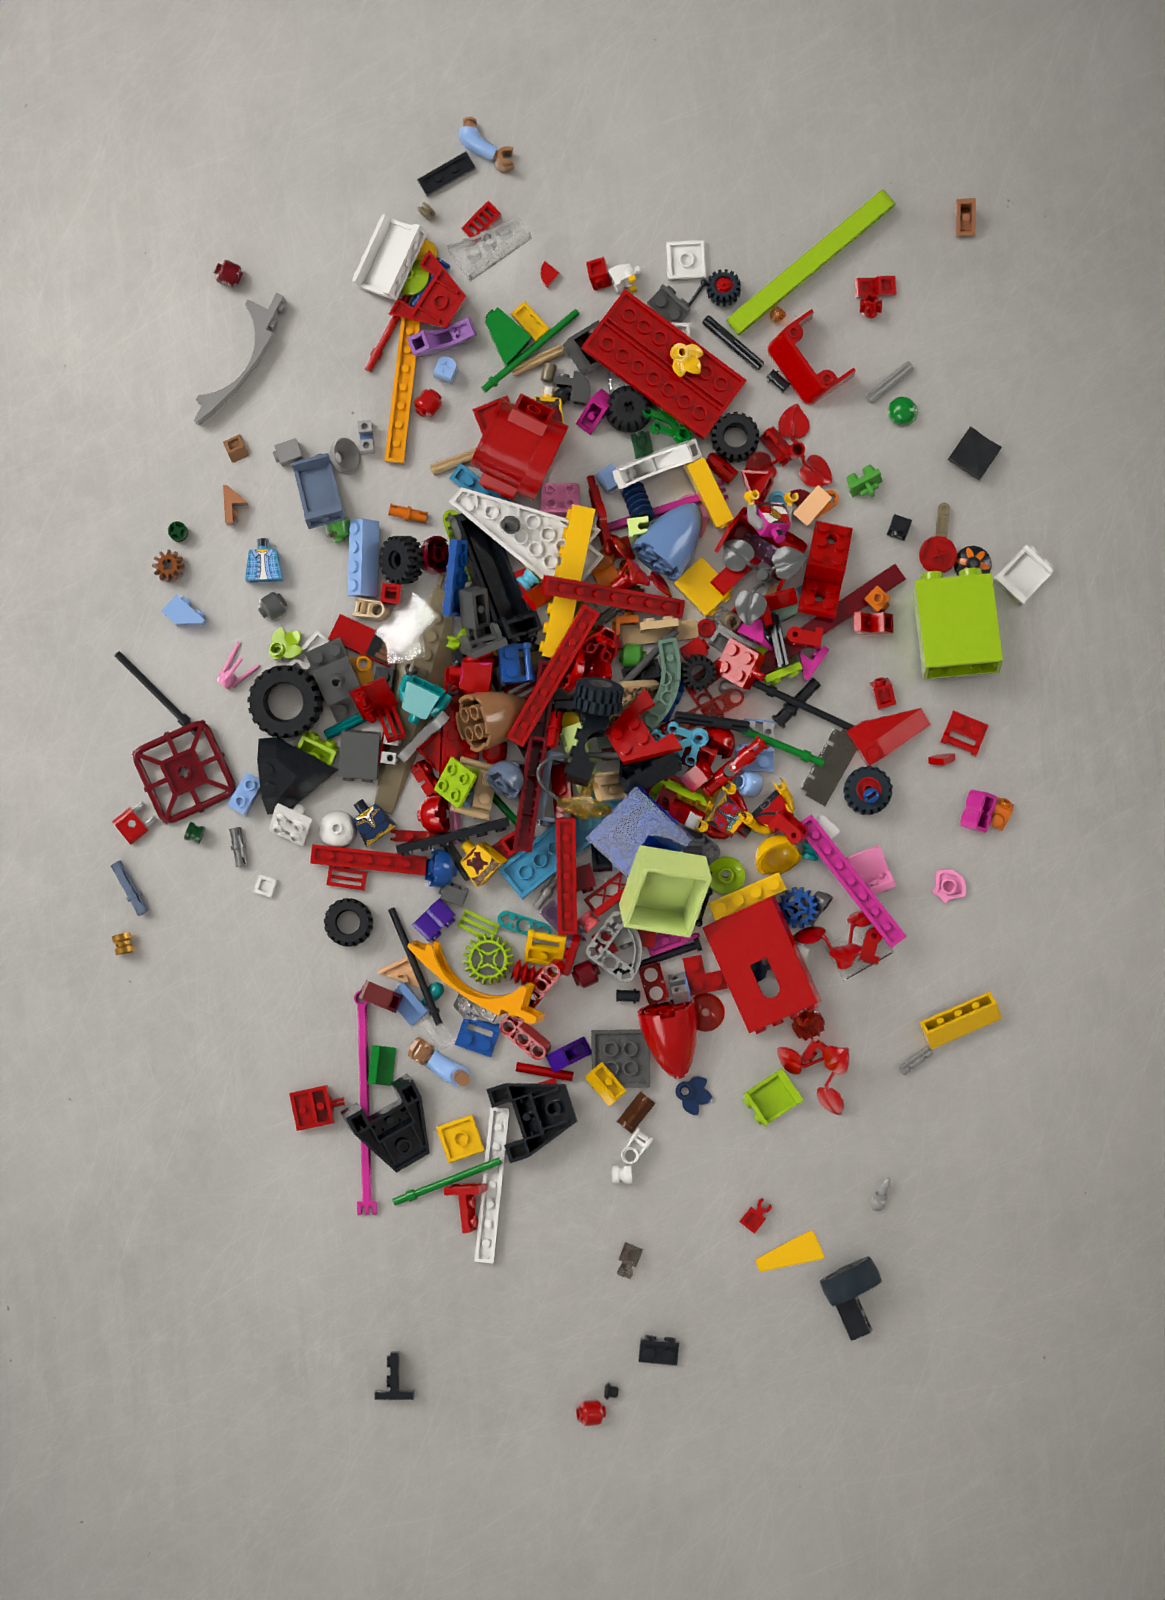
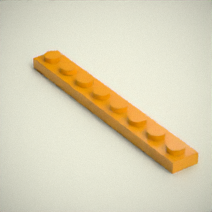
[385,318,421,464]

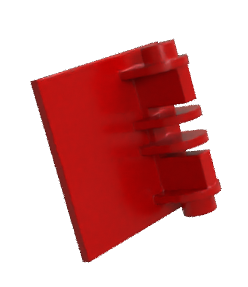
[349,677,398,723]

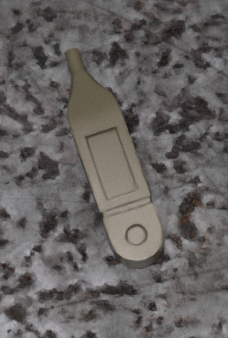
[934,503,950,538]

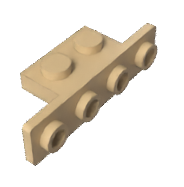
[621,616,699,646]

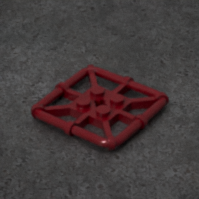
[131,719,236,825]

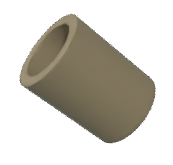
[540,362,557,383]

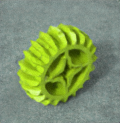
[462,933,514,985]

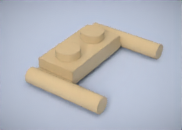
[450,756,494,821]

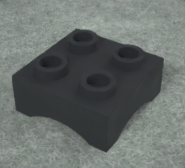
[948,426,1002,481]

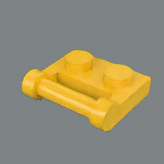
[524,928,567,965]

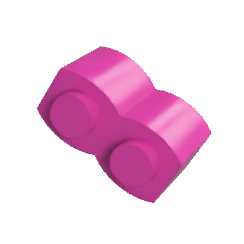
[960,789,997,833]

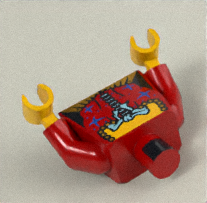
[694,781,752,840]

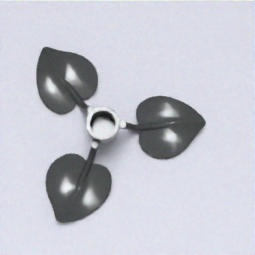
[723,539,807,626]

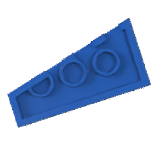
[442,539,468,617]

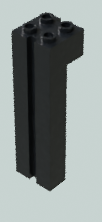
[449,513,543,644]

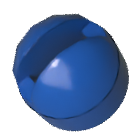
[863,788,879,804]

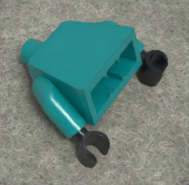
[398,663,460,724]

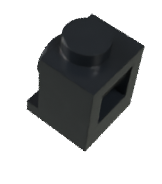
[887,514,912,541]

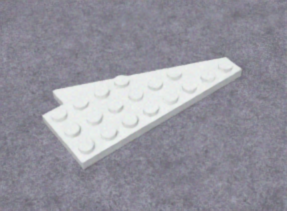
[449,487,604,581]

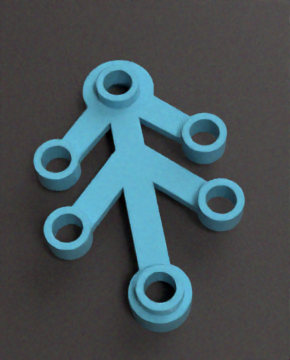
[651,722,709,766]

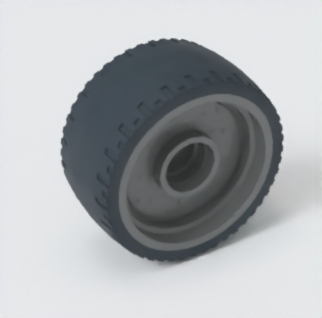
[820,1256,882,1306]

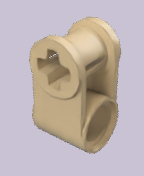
[352,597,391,621]

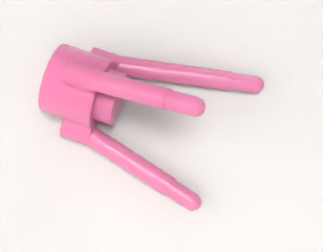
[217,642,260,690]

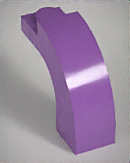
[407,317,477,356]

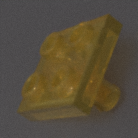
[557,783,612,820]

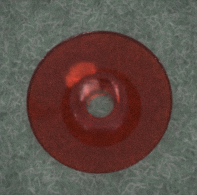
[691,993,725,1032]

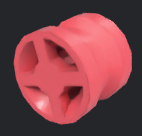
[577,910,600,933]

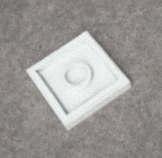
[666,240,706,281]

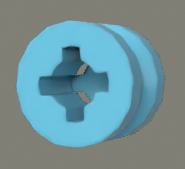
[516,569,540,591]

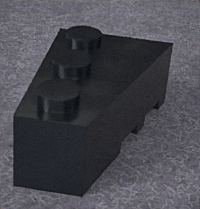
[619,751,682,798]

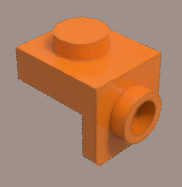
[865,586,891,613]
[612,612,639,637]
[990,797,1014,831]

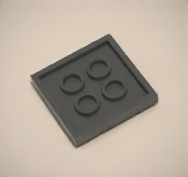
[591,1029,650,1088]

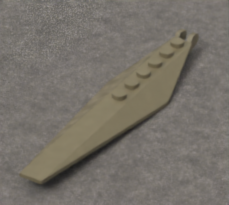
[374,574,453,814]

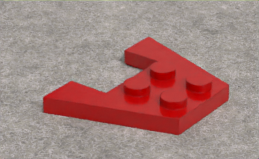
[388,250,467,329]
[605,689,683,765]

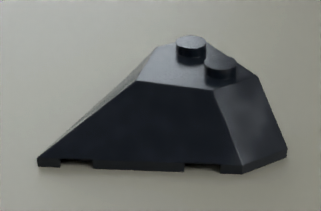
[257,737,339,815]

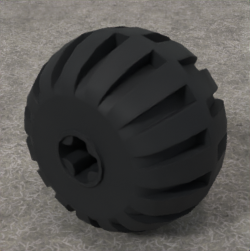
[605,386,653,433]

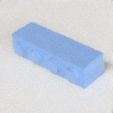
[347,518,380,598]

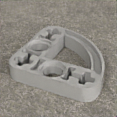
[586,911,642,983]

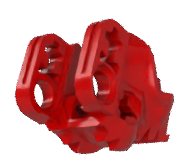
[558,624,618,692]

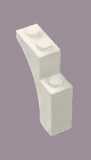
[612,438,702,489]

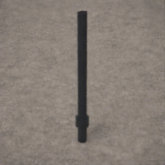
[114,651,197,736]
[753,680,855,730]

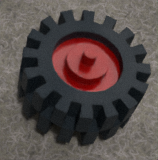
[707,269,741,307]

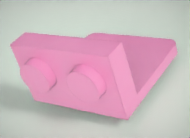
[541,483,580,518]
[846,845,896,895]

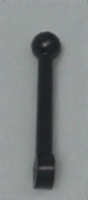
[688,279,707,308]
[695,888,713,927]

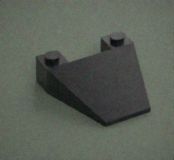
[340,1074,430,1173]
[486,1083,578,1163]

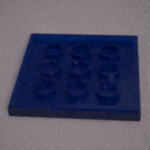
[586,784,694,878]

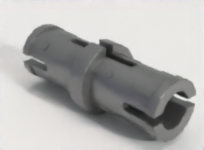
[229,827,248,867]

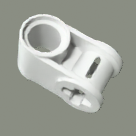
[621,1128,654,1165]

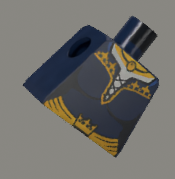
[353,799,398,847]

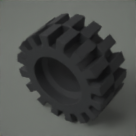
[681,654,717,691]

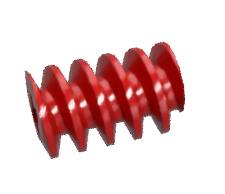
[510,959,547,987]

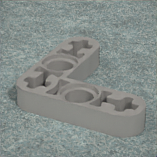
[397,711,450,762]

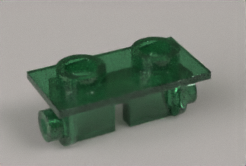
[631,431,654,459]

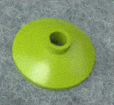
[401,259,430,296]
[709,856,745,894]

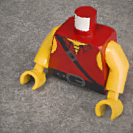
[739,778,795,835]

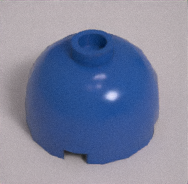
[425,848,458,887]

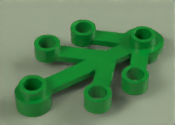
[642,406,691,444]

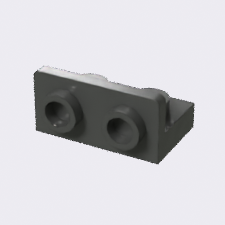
[647,284,690,323]

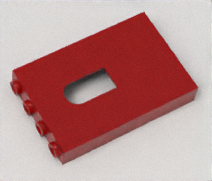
[702,895,822,1034]

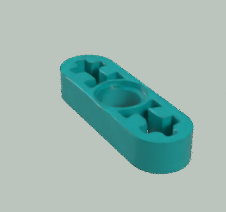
[498,911,552,935]

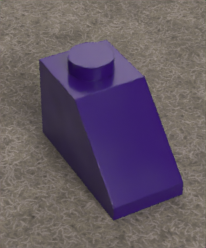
[545,1036,592,1073]

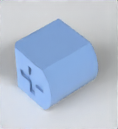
[433,357,457,384]
[595,463,618,494]

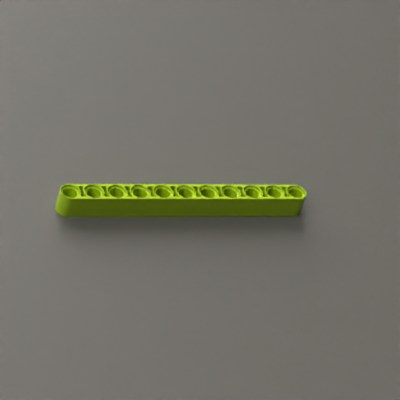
[726,189,896,335]

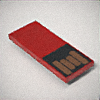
[328,614,403,668]

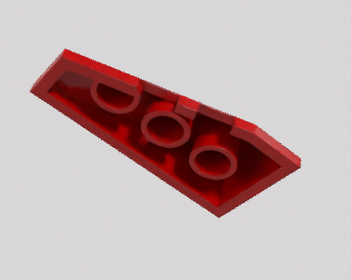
[846,708,931,766]

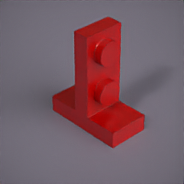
[443,1183,487,1233]

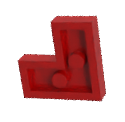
[682,955,728,996]

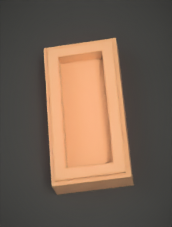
[793,486,832,527]

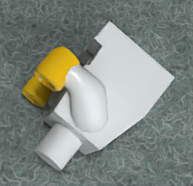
[608,263,641,294]

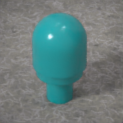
[421,982,444,1007]

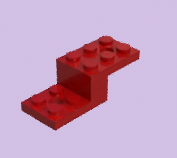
[797,521,853,620]

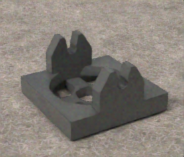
[459,622,508,659]

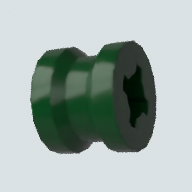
[168,521,189,542]
[184,822,205,845]

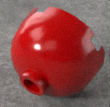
[697,727,735,759]
[417,795,450,834]

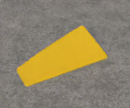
[755,1230,825,1272]

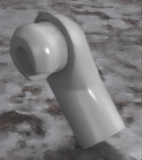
[718,680,747,696]

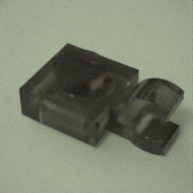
[617,1242,643,1279]

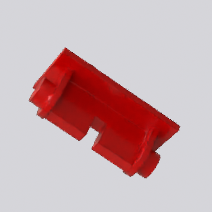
[759,426,792,467]
[411,759,439,798]

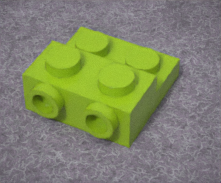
[297,731,340,785]

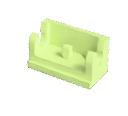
[627,516,649,546]

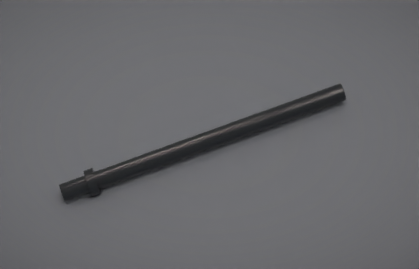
[388,907,443,1026]

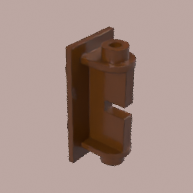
[617,1091,655,1134]

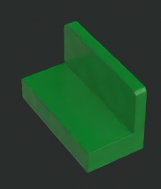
[368,1045,396,1086]

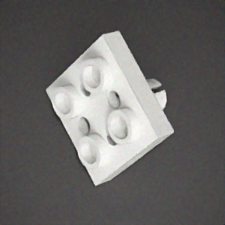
[269,803,313,846]

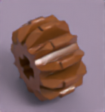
[152,549,185,582]

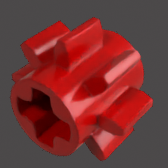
[860,294,882,318]

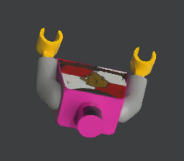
[744,490,799,543]

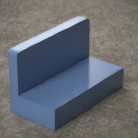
[394,982,429,1026]

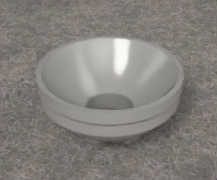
[330,438,360,472]

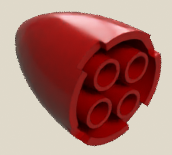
[637,999,697,1079]

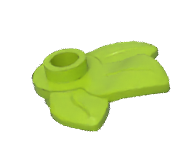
[269,627,303,660]

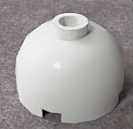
[319,811,357,848]

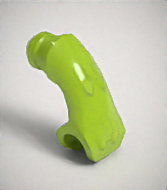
[446,625,468,649]

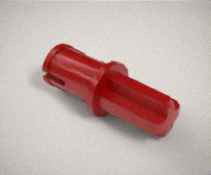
[546,711,563,749]

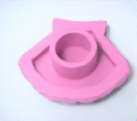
[932,869,966,904]

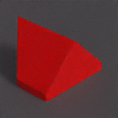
[741,469,774,502]
[416,732,441,772]

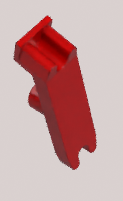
[390,830,437,842]

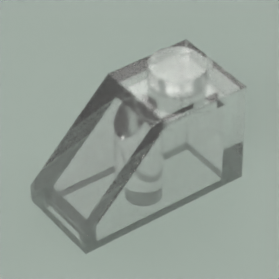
[453,993,497,1022]

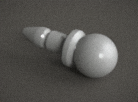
[870,1177,891,1211]

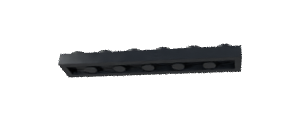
[395,817,510,856]

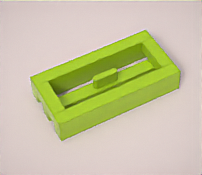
[457,909,500,939]

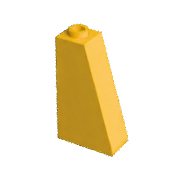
[682,456,734,529]

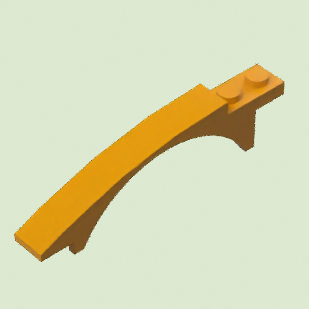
[407,940,545,1025]

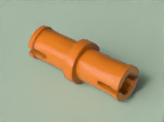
[388,503,428,524]

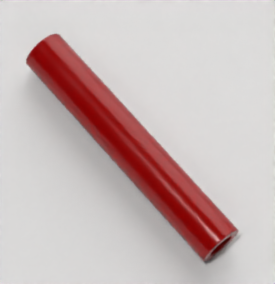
[515,1062,574,1081]

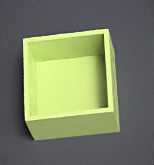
[619,845,712,938]

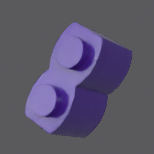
[412,898,456,942]

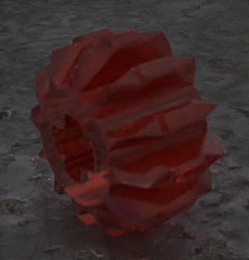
[791,1009,825,1041]

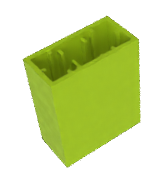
[913,568,1003,680]

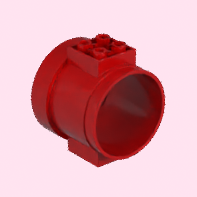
[469,393,569,501]

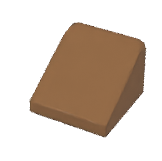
[223,434,249,463]

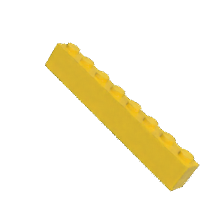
[539,504,595,658]

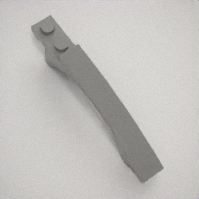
[194,292,286,425]

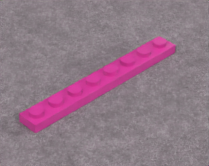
[801,814,907,948]

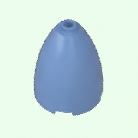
[631,503,702,581]

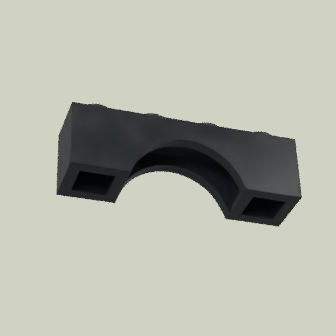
[563,711,610,788]

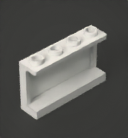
[352,214,428,301]

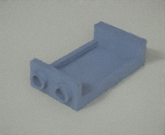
[292,453,345,529]
[536,751,565,827]

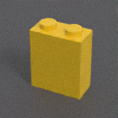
[674,557,733,618]

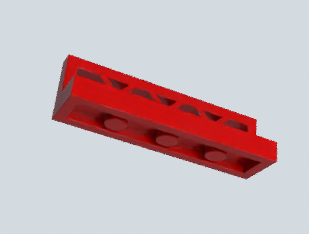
[583,861,634,918]

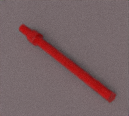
[364,295,411,372]

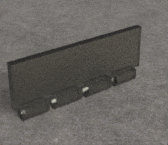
[801,728,857,806]

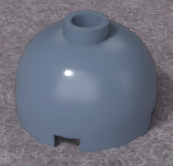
[485,761,524,798]

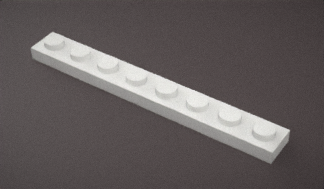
[474,1107,510,1264]

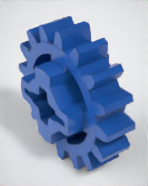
[778,887,819,929]

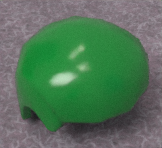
[887,397,918,426]

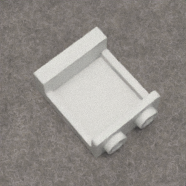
[993,545,1054,606]

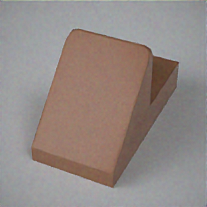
[954,198,976,236]
[223,485,249,526]

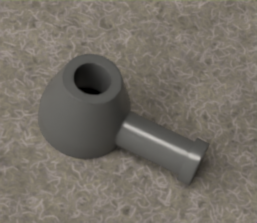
[810,891,833,927]

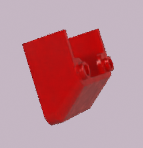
[767,309,856,405]
[714,507,807,591]

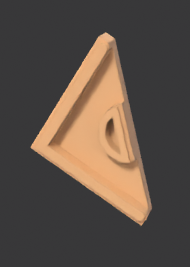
[378,957,419,987]

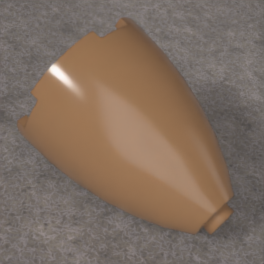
[456,692,527,752]

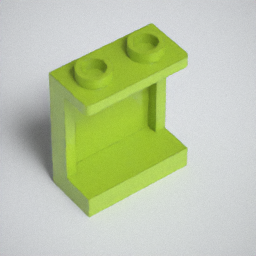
[742,1068,804,1126]

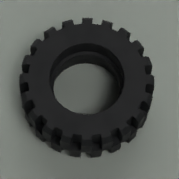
[247,665,324,738]

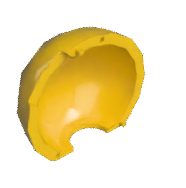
[755,835,802,875]

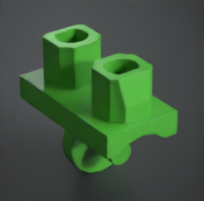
[846,464,883,498]

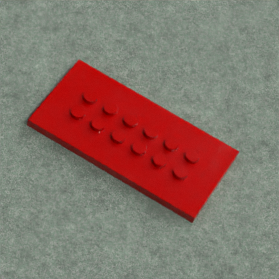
[580,289,747,440]

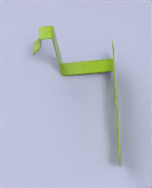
[644,779,706,811]

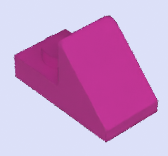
[799,645,830,683]

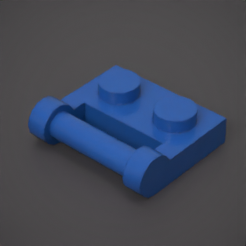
[497,642,536,684]
[455,1012,500,1057]

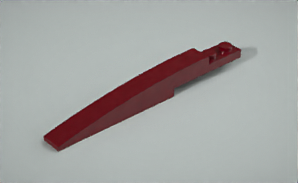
[755,564,906,681]
[512,660,554,853]

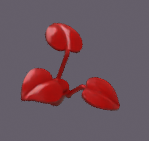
[744,404,832,487]
[610,534,672,597]
[793,911,871,969]
[777,1046,849,1115]

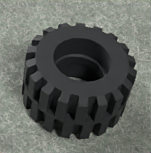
[711,412,760,463]
[324,898,373,947]

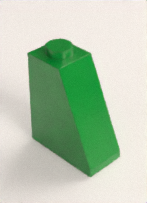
[485,307,532,367]

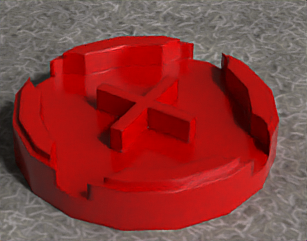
[919,536,957,573]

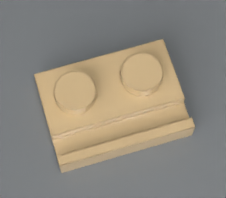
[591,771,627,803]

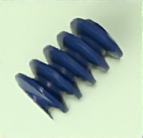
[622,481,655,522]

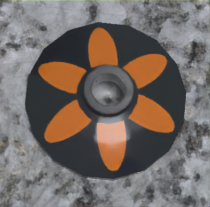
[954,546,992,576]

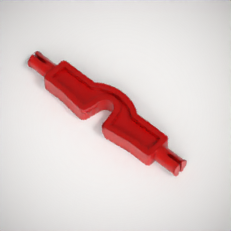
[587,475,613,555]

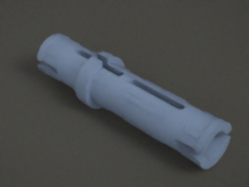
[110,860,149,916]

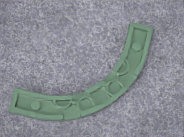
[597,637,681,750]

